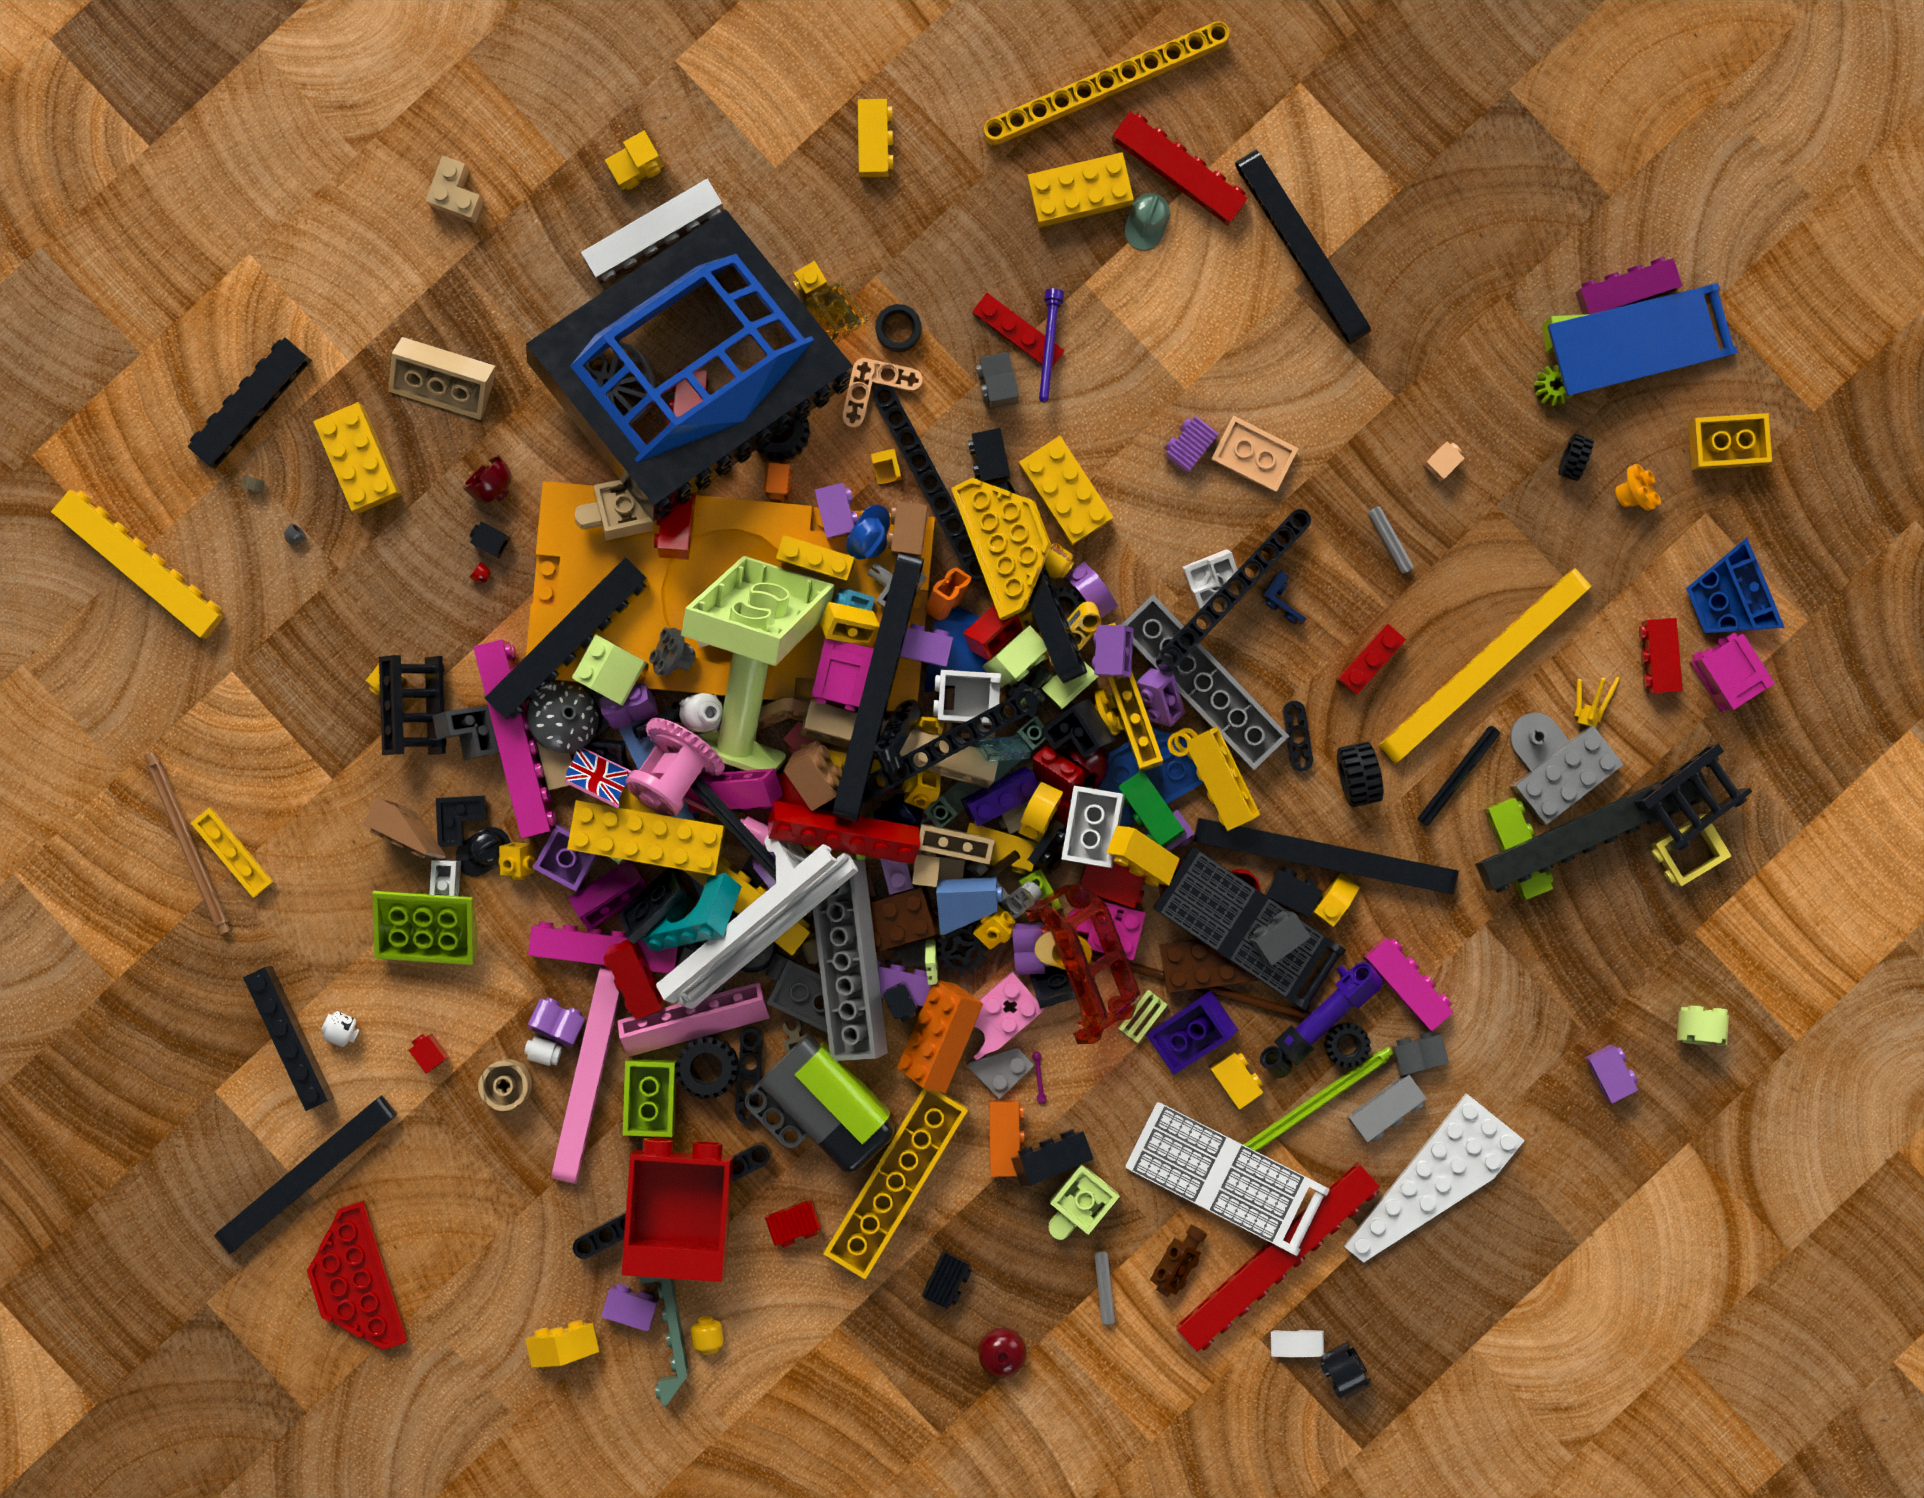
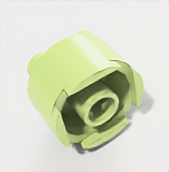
[1677,1006,1729,1046]

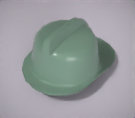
[1125,193,1170,250]

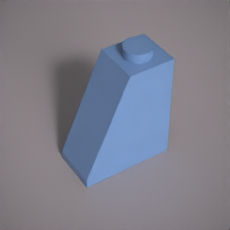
[936,877,1003,935]

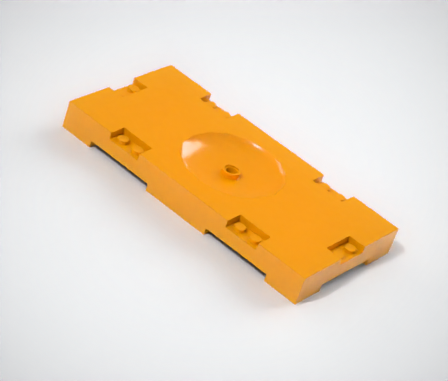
[526,481,935,712]

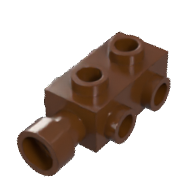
[1150,1224,1208,1297]

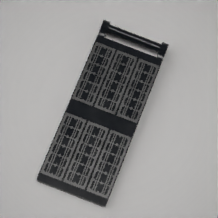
[1153,847,1346,1012]

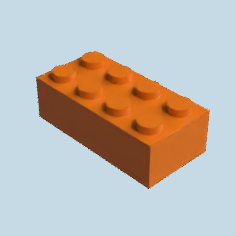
[897,980,984,1093]

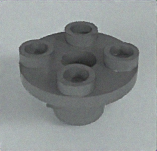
[649,627,696,677]

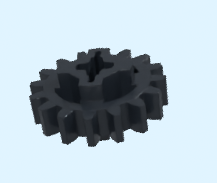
[936,924,988,976]

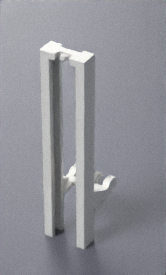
[656,835,858,1009]

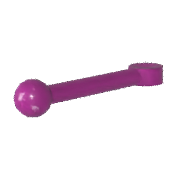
[1032,1052,1046,1103]

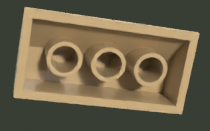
[388,337,495,420]

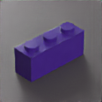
[960,767,1039,826]

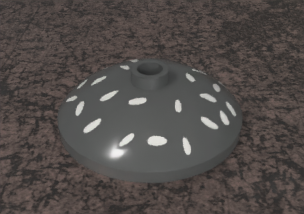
[526,680,599,753]

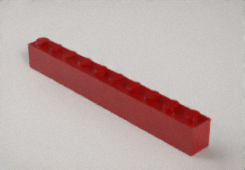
[1176,1162,1380,1352]

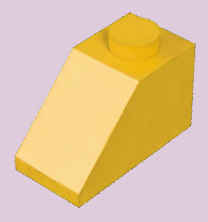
[1313,872,1360,927]

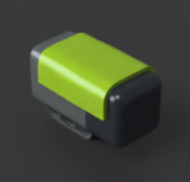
[745,1033,895,1174]

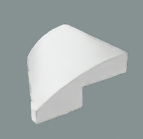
[1182,549,1238,610]

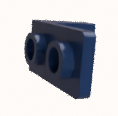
[1262,570,1307,625]

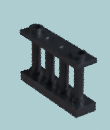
[379,655,447,755]
[1634,743,1753,851]

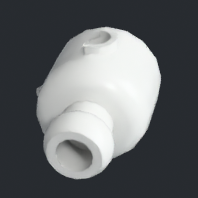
[679,693,723,733]

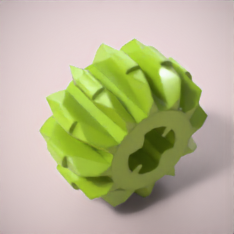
[1533,364,1573,407]

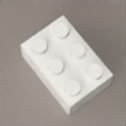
[1061,786,1125,868]

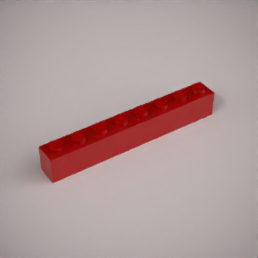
[654,368,709,560]

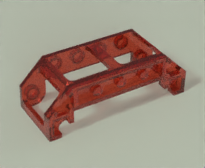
[1026,884,1141,1044]

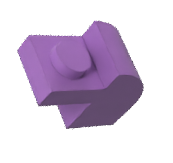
[1065,561,1118,619]

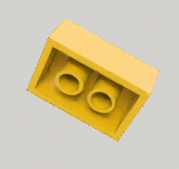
[1688,413,1772,470]

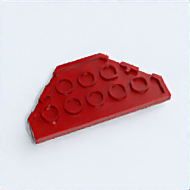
[307,1200,408,1350]

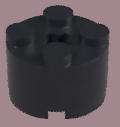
[1320,1341,1373,1399]

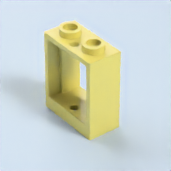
[1650,814,1731,886]

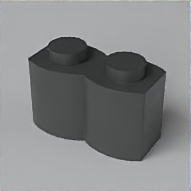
[1391,1030,1449,1075]

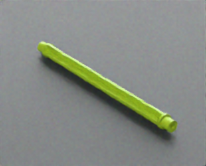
[1243,1046,1394,1152]

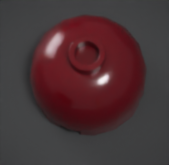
[463,455,512,502]
[1062,743,1109,789]
[978,1327,1027,1378]

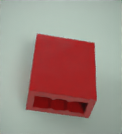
[1077,858,1145,908]

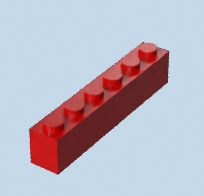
[1112,111,1248,226]
[768,800,920,864]

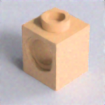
[1423,441,1464,482]

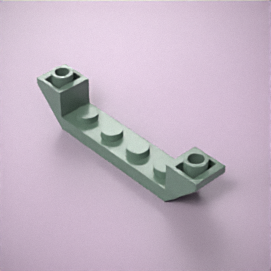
[924,716,1047,827]
[636,1276,689,1406]

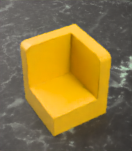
[871,449,902,485]

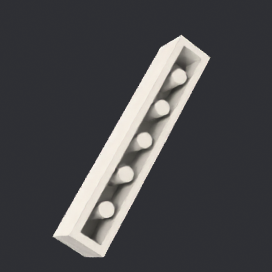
[581,178,724,282]

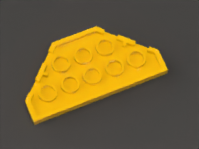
[951,478,1052,620]

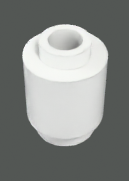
[524,1036,562,1066]

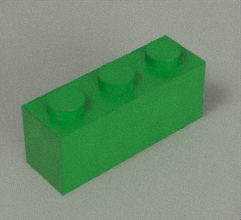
[1118,770,1186,848]

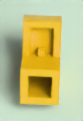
[1019,782,1063,842]

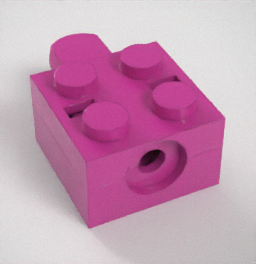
[1067,900,1146,960]

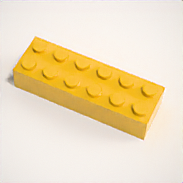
[567,800,726,875]

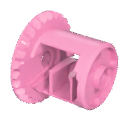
[625,718,725,816]

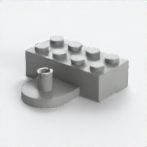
[1509,713,1624,825]

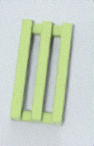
[925,938,938,985]
[1118,990,1168,1043]

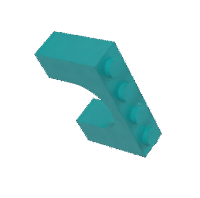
[641,873,742,951]

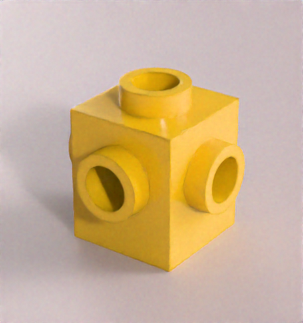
[903,769,941,810]
[499,842,536,880]
[973,905,1016,950]

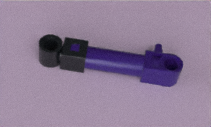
[1260,962,1383,1078]

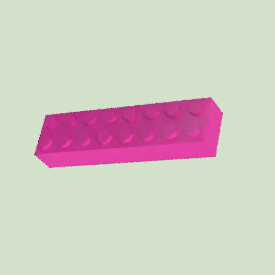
[473,639,559,838]

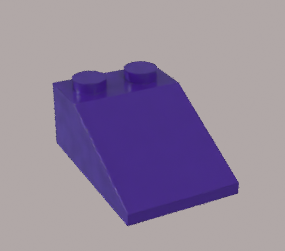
[1146,990,1239,1075]

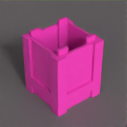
[1689,632,1775,712]
[811,638,874,713]

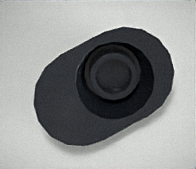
[456,827,511,876]

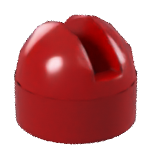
[469,562,491,583]

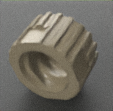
[241,476,265,492]

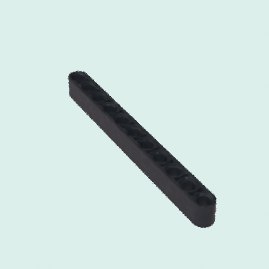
[832,553,924,823]
[818,687,1044,811]
[1193,818,1459,895]

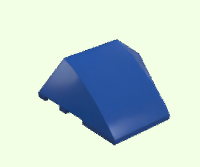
[1686,537,1785,633]
[924,606,988,692]

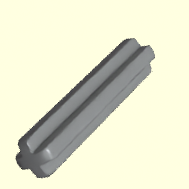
[1368,506,1413,574]
[1094,1251,1115,1325]

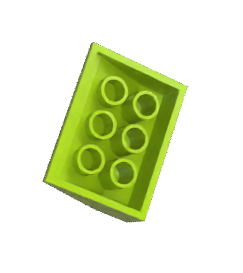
[372,891,478,965]

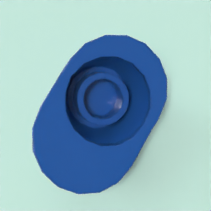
[846,504,890,559]

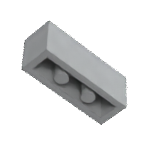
[1347,1074,1427,1142]

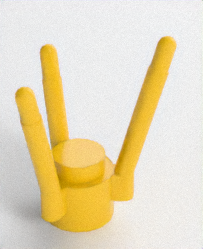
[1574,677,1620,727]

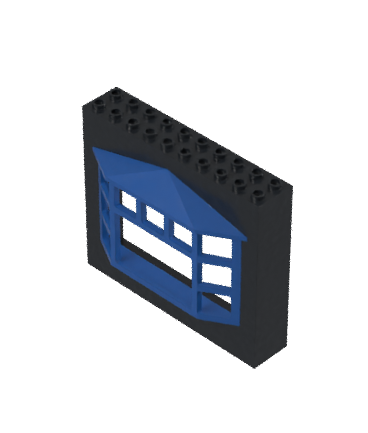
[526,209,853,521]

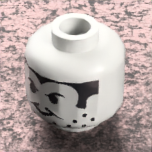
[320,1011,359,1047]

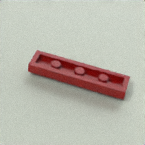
[972,293,1065,368]

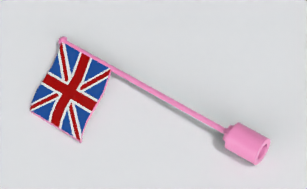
[565,748,768,848]

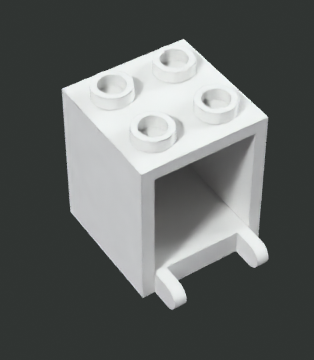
[933,670,1001,725]

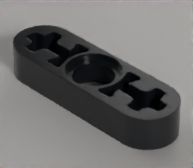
[1282,701,1313,771]

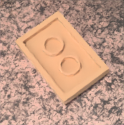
[1211,415,1299,493]

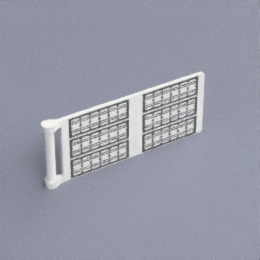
[1126,1102,1330,1256]

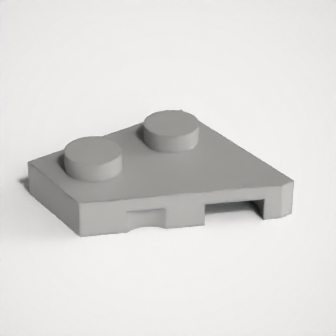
[967,1047,1034,1099]

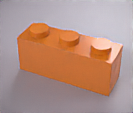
[989,1100,1024,1177]

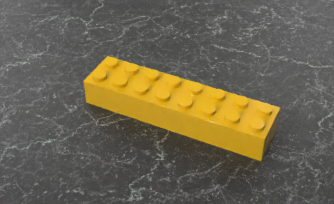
[823,1088,968,1280]

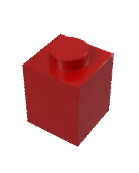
[408,1034,449,1074]

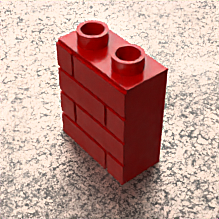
[622,1138,734,1282]

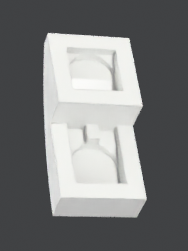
[1271,1330,1324,1357]

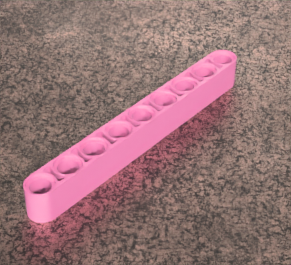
[551,965,621,1184]

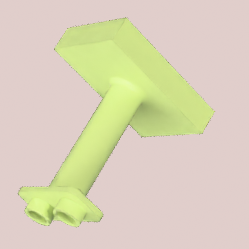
[681,556,835,772]

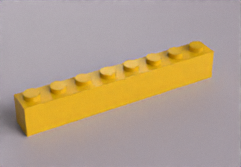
[51,489,225,639]

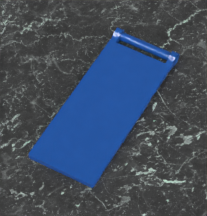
[1548,283,1738,396]

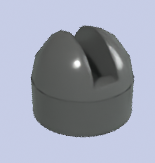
[284,523,306,544]

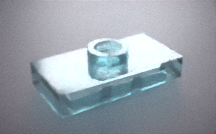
[976,736,1031,761]

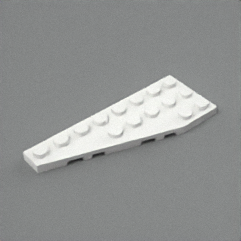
[1343,1093,1525,1262]

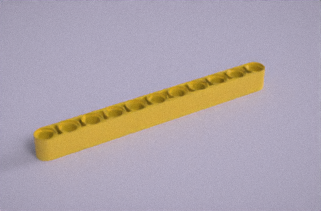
[984,21,1229,145]
[1378,568,1591,764]

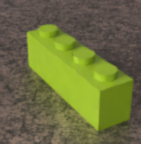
[1484,798,1554,900]

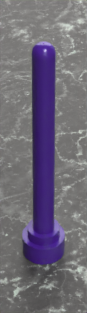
[1039,288,1064,403]

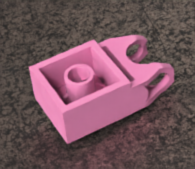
[973,971,1045,1060]

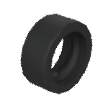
[875,304,922,352]

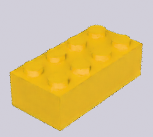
[1027,152,1134,228]
[313,402,402,514]
[1018,436,1114,547]

